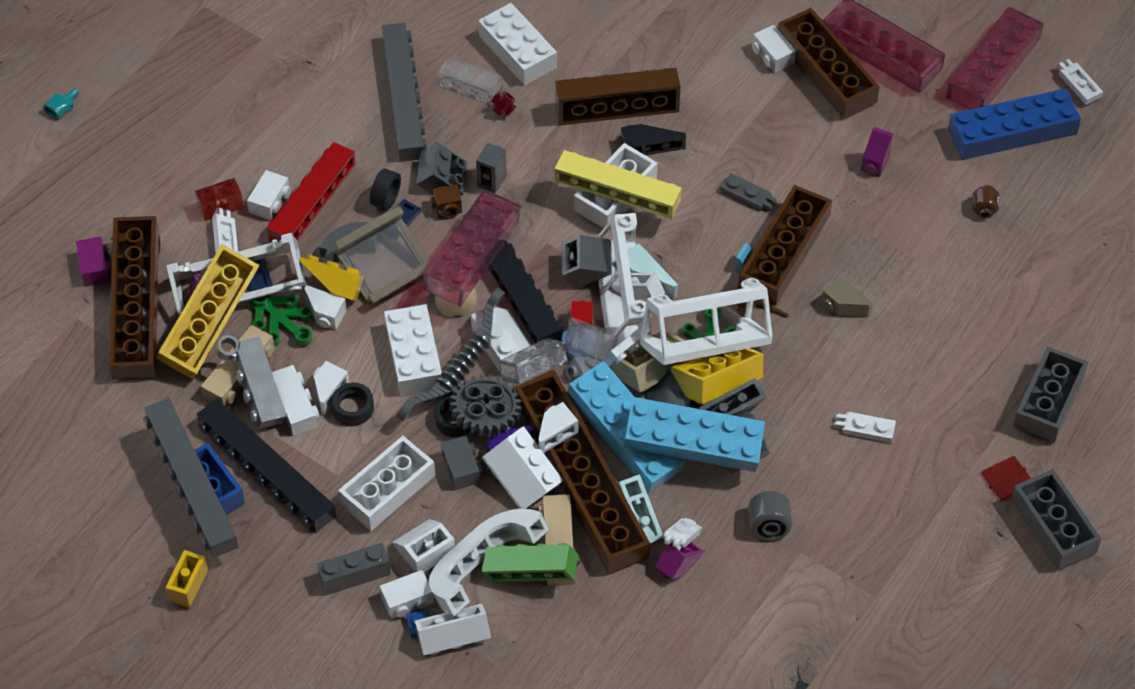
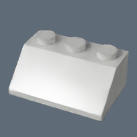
[471,307,540,376]
[482,426,564,509]

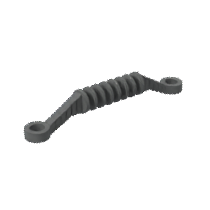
[396,288,505,422]

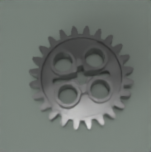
[449,374,521,437]

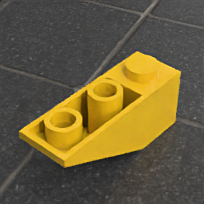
[299,254,364,300]

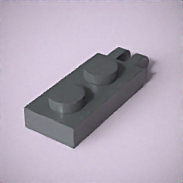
[720,173,777,211]

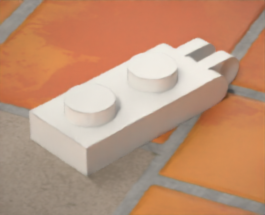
[1057,59,1103,105]
[212,208,238,253]
[603,325,650,366]
[834,412,896,444]
[663,518,702,548]

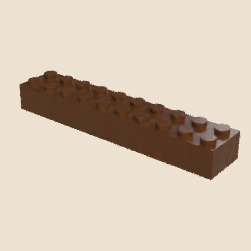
[515,371,650,573]

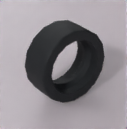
[370,168,401,210]
[332,382,374,426]
[435,394,471,437]

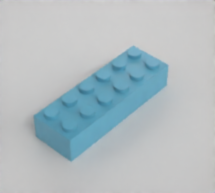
[567,361,687,493]
[623,397,765,472]

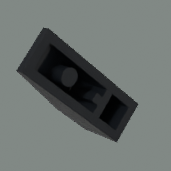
[620,124,686,156]

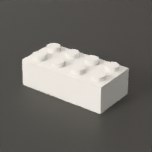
[478,3,557,86]
[574,143,658,229]
[384,304,442,396]
[338,436,435,531]

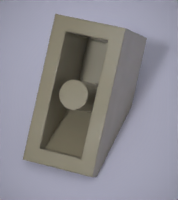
[822,277,872,317]

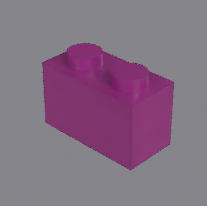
[76,236,112,287]

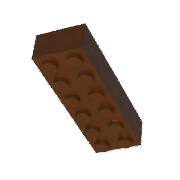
[777,8,880,118]
[555,67,681,126]
[738,185,832,306]

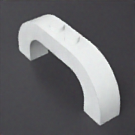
[429,509,549,616]

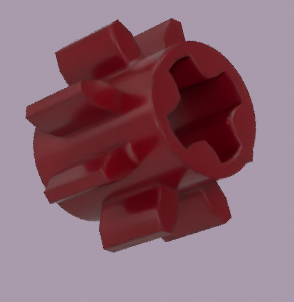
[490,91,516,117]

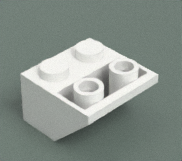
[392,519,455,572]

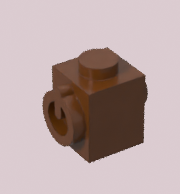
[430,184,462,218]

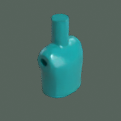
[43,88,79,119]

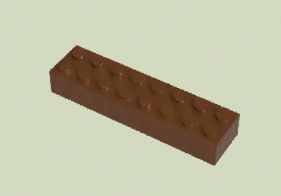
[109,216,159,379]

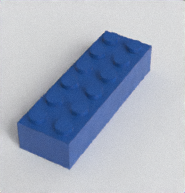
[948,88,1081,160]

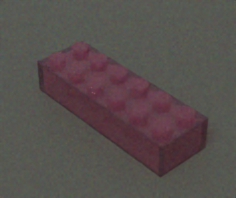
[823,0,945,93]
[946,6,1044,110]
[423,189,521,307]

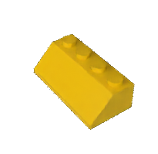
[671,348,764,404]

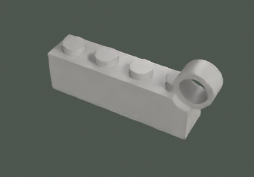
[216,335,287,430]

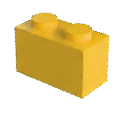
[165,550,208,608]

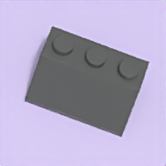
[647,361,691,407]

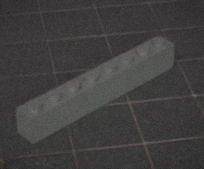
[382,23,427,162]
[143,398,238,558]

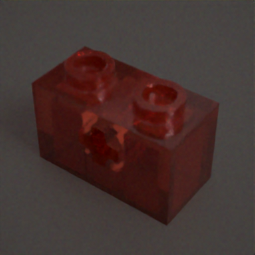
[195,178,244,221]

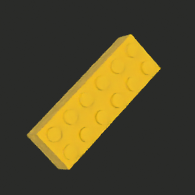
[156,244,259,380]

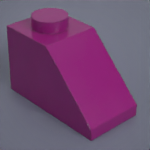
[861,127,893,177]
[655,542,705,579]

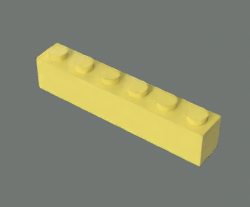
[555,150,682,219]

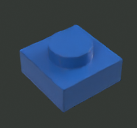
[406,609,430,638]

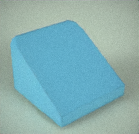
[735,243,753,272]

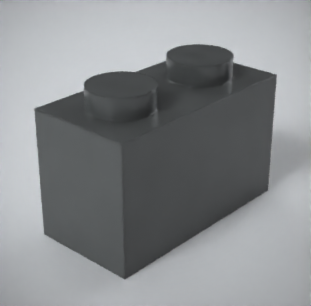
[476,143,507,193]
[441,436,483,490]

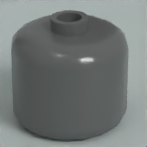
[748,491,793,541]

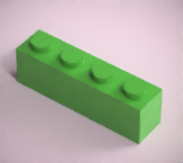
[482,543,578,582]

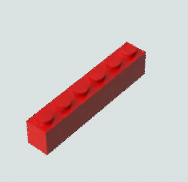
[266,142,356,243]

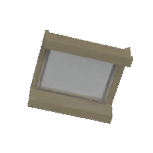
[334,205,438,305]

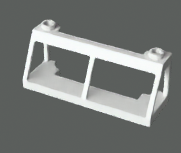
[597,213,651,351]
[166,233,306,316]
[640,278,773,365]

